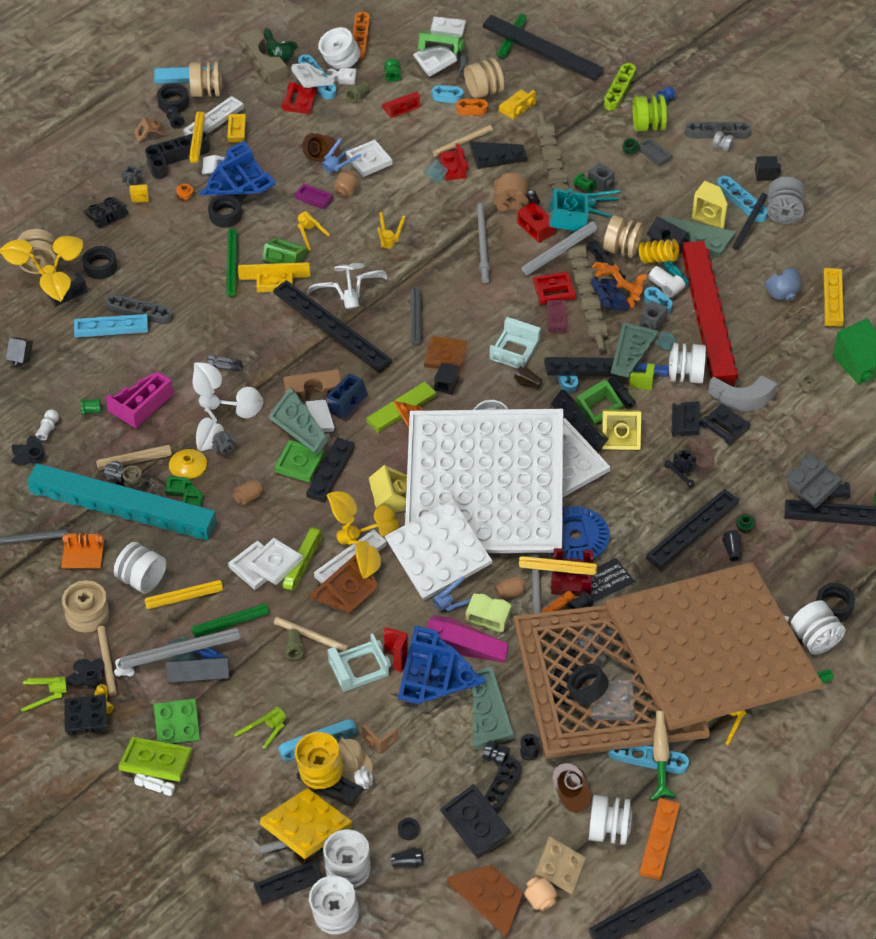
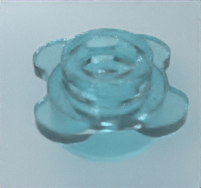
[655,332,677,351]

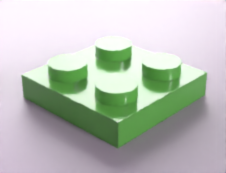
[274,440,325,483]

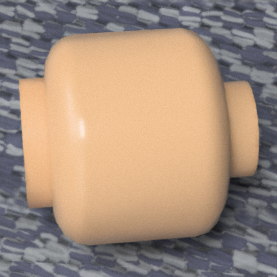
[525,877,557,911]

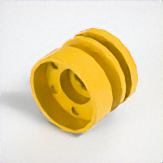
[294,732,344,789]

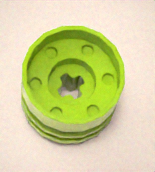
[633,95,668,132]

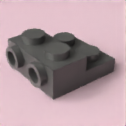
[786,454,843,509]

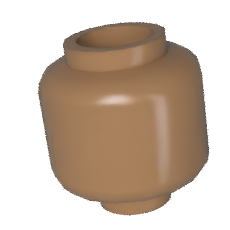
[333,171,359,197]

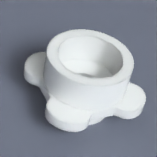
[114,658,135,677]
[354,766,373,789]

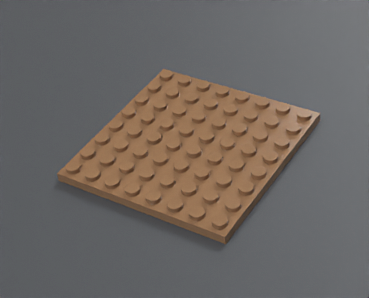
[605,562,823,731]

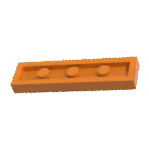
[639,798,680,881]

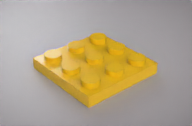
[260,788,352,859]

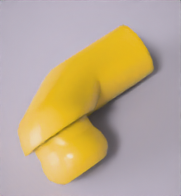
[94,684,114,714]

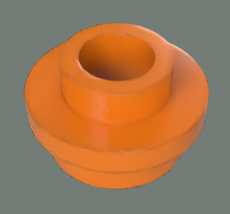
[176,184,194,200]

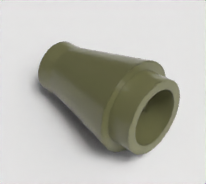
[346,82,369,102]
[284,629,304,660]

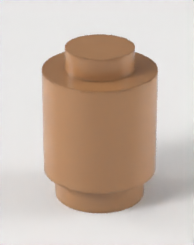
[233,479,263,505]
[494,575,526,600]

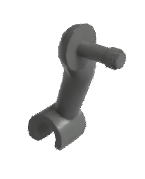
[451,49,467,79]

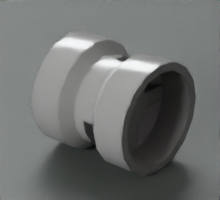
[712,131,735,152]

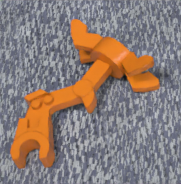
[592,262,646,309]

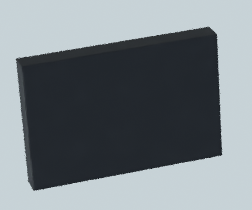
[440,784,512,859]

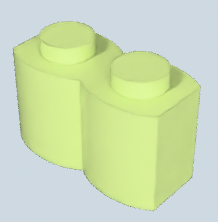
[465,594,512,632]

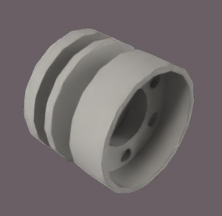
[767,177,805,224]

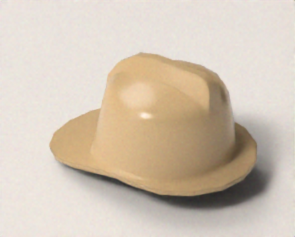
[338,737,373,783]

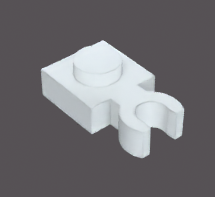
[327,68,356,85]

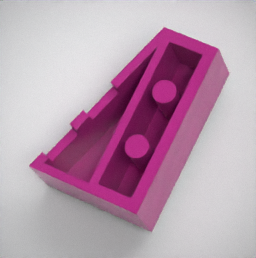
[106,371,174,429]

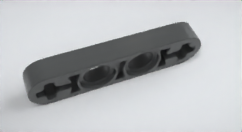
[685,122,751,139]
[106,294,173,324]

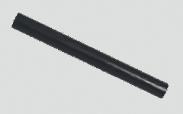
[732,193,768,250]

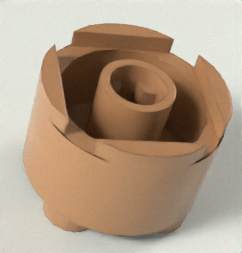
[494,173,529,212]

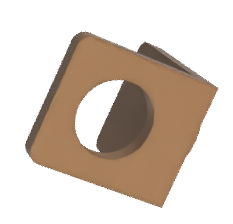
[134,118,167,142]
[361,724,398,754]

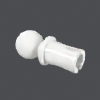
[35,409,59,441]

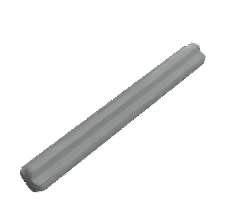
[521,221,598,276]

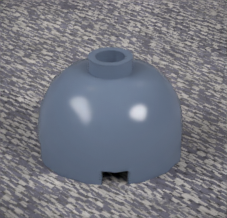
[765,268,802,301]

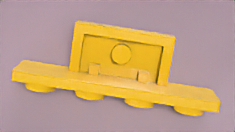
[238,262,310,292]

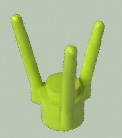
[21,676,67,712]
[234,707,286,749]

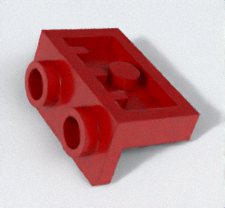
[439,143,469,181]

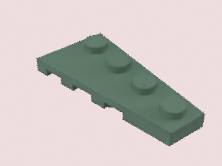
[664,216,736,258]
[611,322,658,378]
[268,387,329,455]
[473,666,514,750]

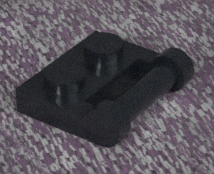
[700,404,751,446]

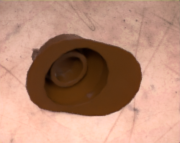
[301,133,340,162]
[552,763,592,813]

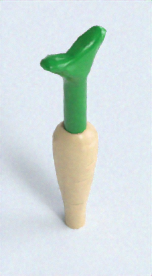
[649,711,676,801]

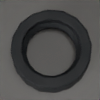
[157,83,189,114]
[208,195,242,227]
[82,246,117,279]
[816,583,855,622]
[567,664,609,704]

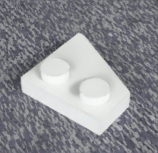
[292,63,334,88]

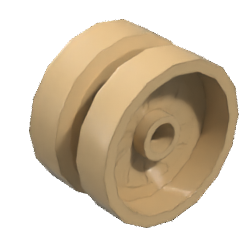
[17,229,57,274]
[62,580,109,633]

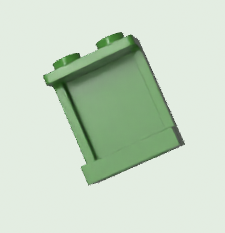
[418,30,465,54]

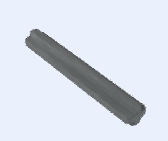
[411,288,421,346]

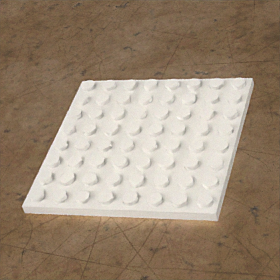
[405,409,563,553]

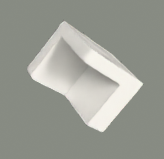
[202,155,225,175]

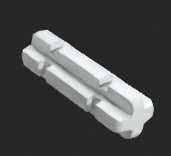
[134,774,175,796]

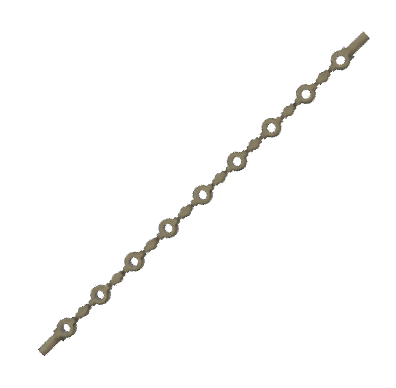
[535,111,608,352]

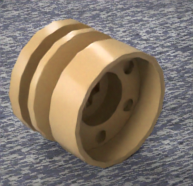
[464,58,504,99]
[189,61,222,97]
[603,215,644,259]

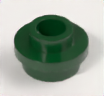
[622,138,639,155]
[736,514,756,533]

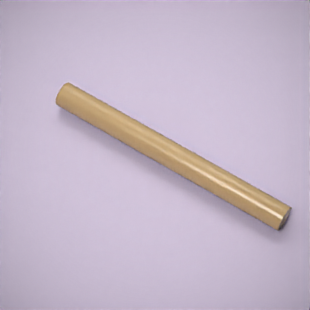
[433,125,493,157]
[274,617,349,652]
[97,626,117,697]

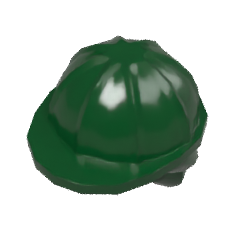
[264,28,298,63]

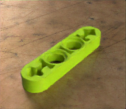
[604,63,636,110]
[283,527,322,591]

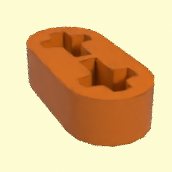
[456,99,488,115]

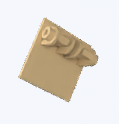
[535,836,586,895]

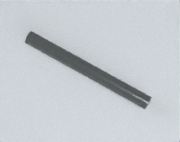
[0,529,68,544]

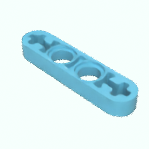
[298,55,336,100]
[717,176,768,222]
[278,719,358,761]
[607,746,689,774]

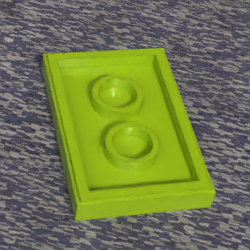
[119,737,192,782]

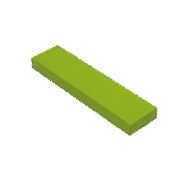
[366,382,436,433]

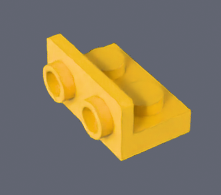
[499,89,536,120]

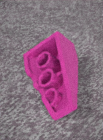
[427,615,508,663]

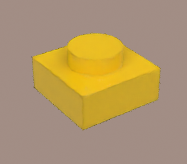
[130,185,149,203]

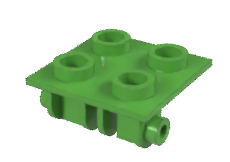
[154,699,200,744]

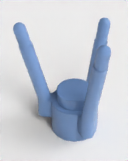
[322,138,362,173]
[432,576,471,612]

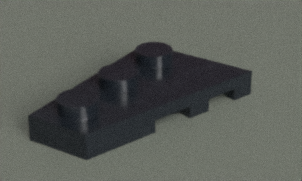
[469,141,527,169]

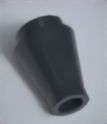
[722,530,741,561]
[391,847,424,869]

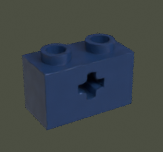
[325,374,368,419]

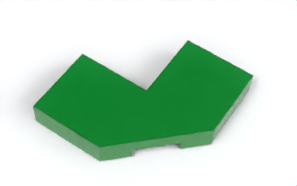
[165,476,204,507]

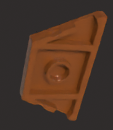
[309,554,378,614]
[447,864,523,937]

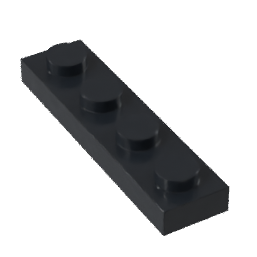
[544,357,618,376]
[551,390,608,453]
[306,437,355,503]

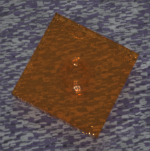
[424,336,467,372]

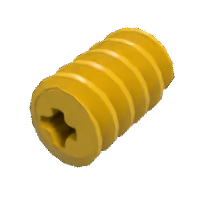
[639,239,679,264]

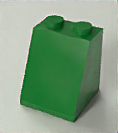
[833,318,876,385]

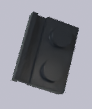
[671,401,700,437]

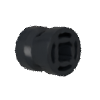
[482,740,510,767]

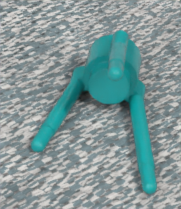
[586,190,621,218]

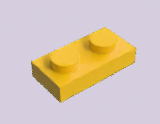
[227,114,246,142]

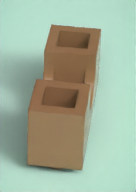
[283,370,341,403]

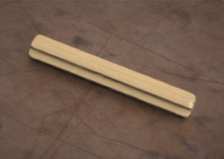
[96,445,172,471]

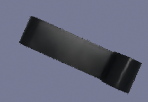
[145,131,210,179]

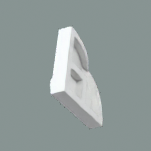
[413,45,457,77]

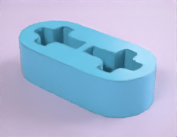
[432,85,463,103]
[644,287,672,315]
[557,376,578,393]

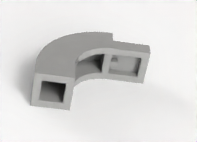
[708,375,777,412]

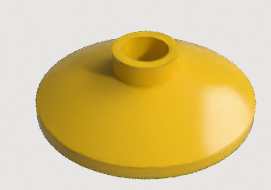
[169,449,207,480]

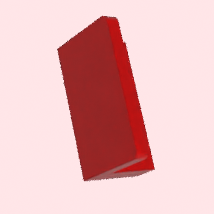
[382,91,420,118]
[383,627,408,672]

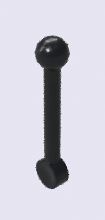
[665,460,694,487]

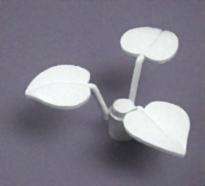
[307,263,387,309]
[192,362,264,451]

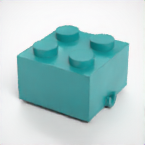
[549,188,589,232]

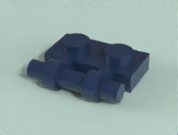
[591,277,630,311]

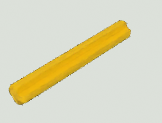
[189,111,205,163]
[519,556,597,575]
[144,580,223,609]

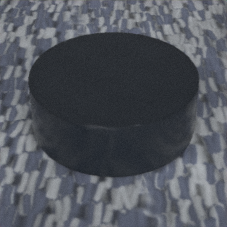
[398,818,419,840]

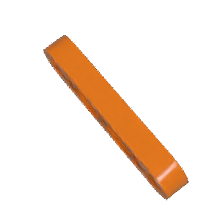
[352,12,370,60]

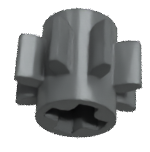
[121,165,143,186]
[212,431,235,455]
[103,460,125,484]

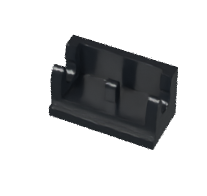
[47,272,88,307]

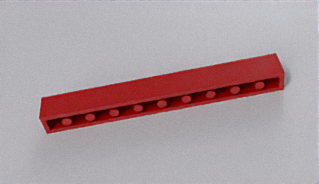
[682,241,738,387]

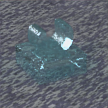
[424,158,448,183]

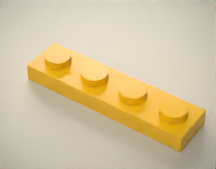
[823,268,844,327]

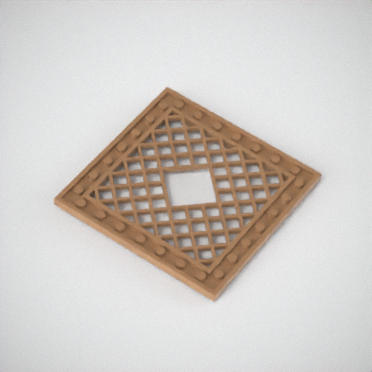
[513,605,710,759]

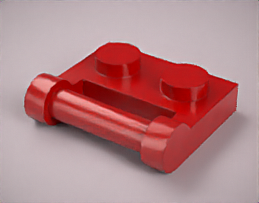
[281,82,317,114]
[533,271,575,305]

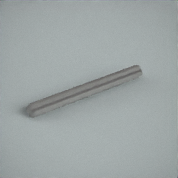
[120,628,240,669]

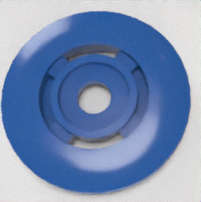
[550,506,610,559]

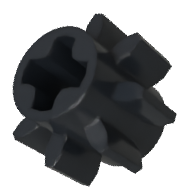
[672,450,696,474]

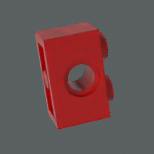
[517,202,555,243]

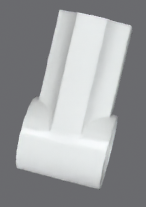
[648,266,685,298]

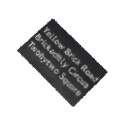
[591,558,635,602]

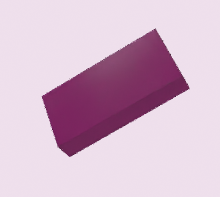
[295,183,333,210]

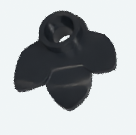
[11,435,45,465]
[66,658,105,688]

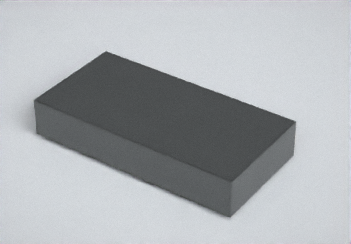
[639,137,672,167]

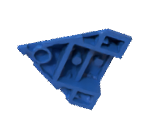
[199,141,276,196]
[398,625,487,704]

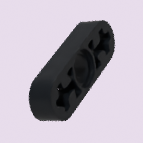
[484,759,521,813]

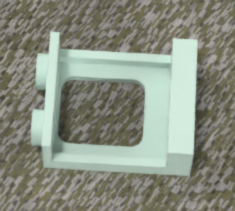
[489,317,541,368]
[327,633,391,692]

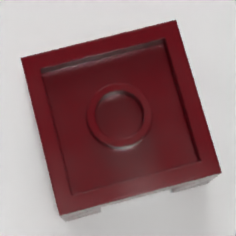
[551,548,594,596]

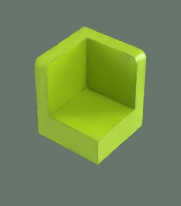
[629,363,655,390]

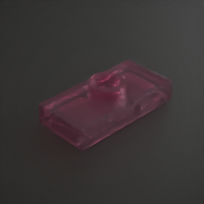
[547,300,567,332]

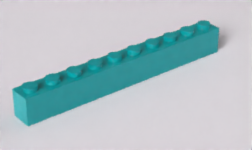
[27,463,217,540]

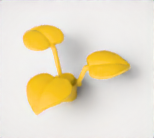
[0,236,83,302]
[326,491,399,579]

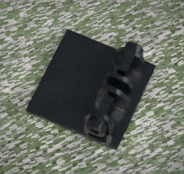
[84,197,128,228]
[64,694,108,735]

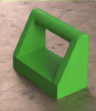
[262,238,308,264]
[576,379,623,424]

